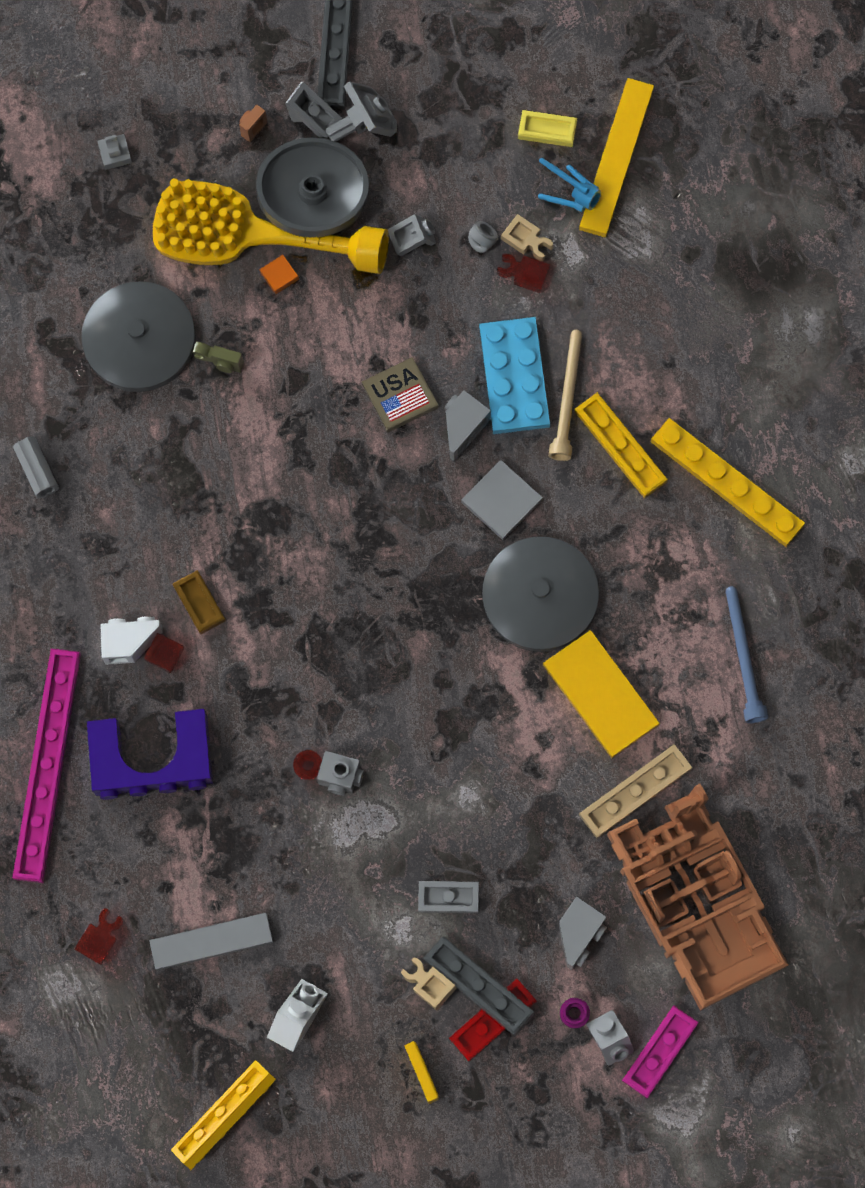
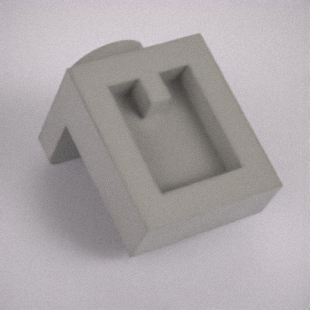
[387,214,436,256]

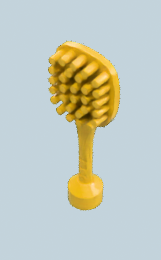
[153,178,389,274]

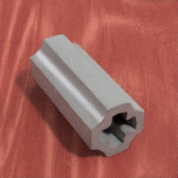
[13,436,59,499]

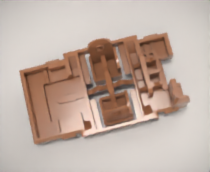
[607,784,788,1011]

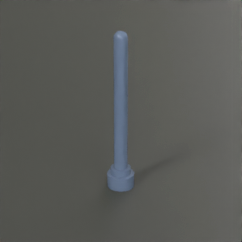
[726,586,768,723]

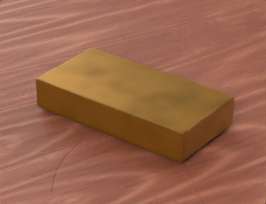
[172,570,226,635]

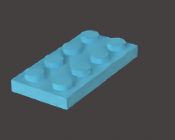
[479,317,550,434]

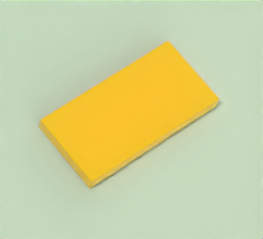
[543,630,660,759]

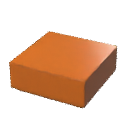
[259,255,299,294]

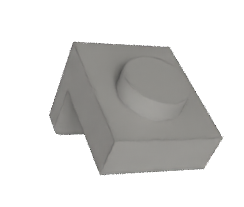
[586,1010,634,1066]

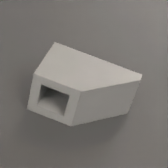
[559,896,608,970]

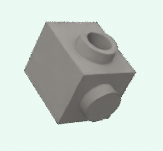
[317,751,364,796]

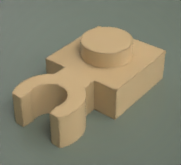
[501,214,553,262]
[401,958,457,1011]

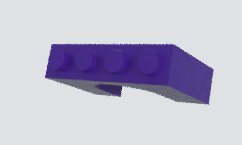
[87,709,213,800]

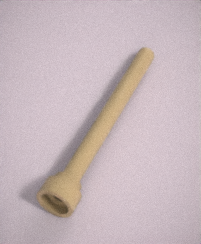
[548,330,582,461]

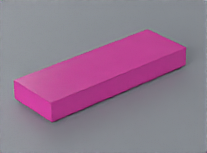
[622,1005,698,1099]

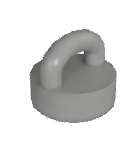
[468,221,498,253]

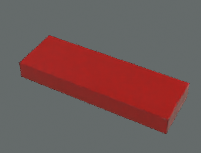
[449,979,537,1062]

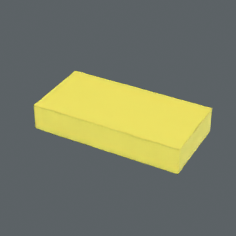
[518,110,577,147]

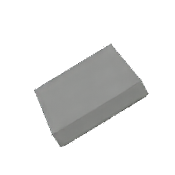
[461,460,543,540]

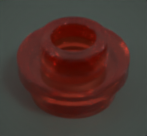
[293,750,322,780]

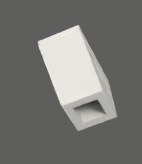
[101,617,163,665]
[267,979,328,1052]

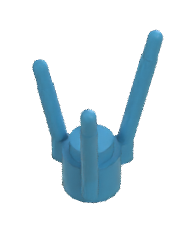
[538,158,601,212]

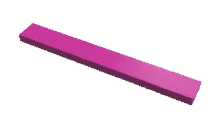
[12,649,81,883]

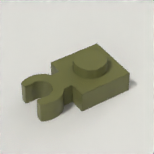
[193,342,244,373]

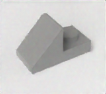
[285,82,342,139]

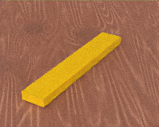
[579,78,654,238]

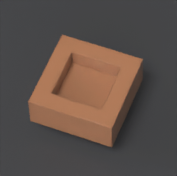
[239,105,268,142]

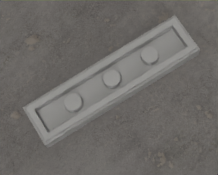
[149,913,273,971]

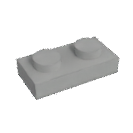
[418,881,479,913]

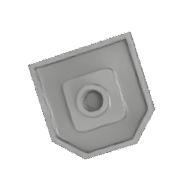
[326,81,397,142]

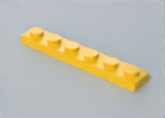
[651,418,805,547]

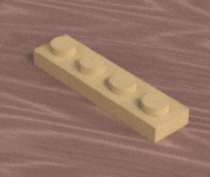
[579,744,692,839]

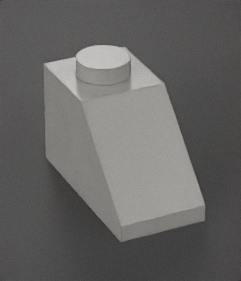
[445,390,491,462]

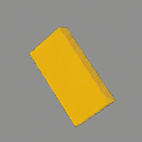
[404,1041,439,1104]

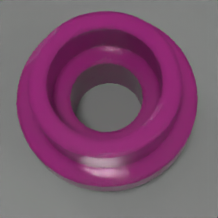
[560,998,590,1029]

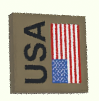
[362,357,438,433]

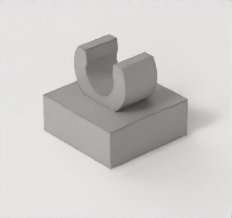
[98,134,132,170]

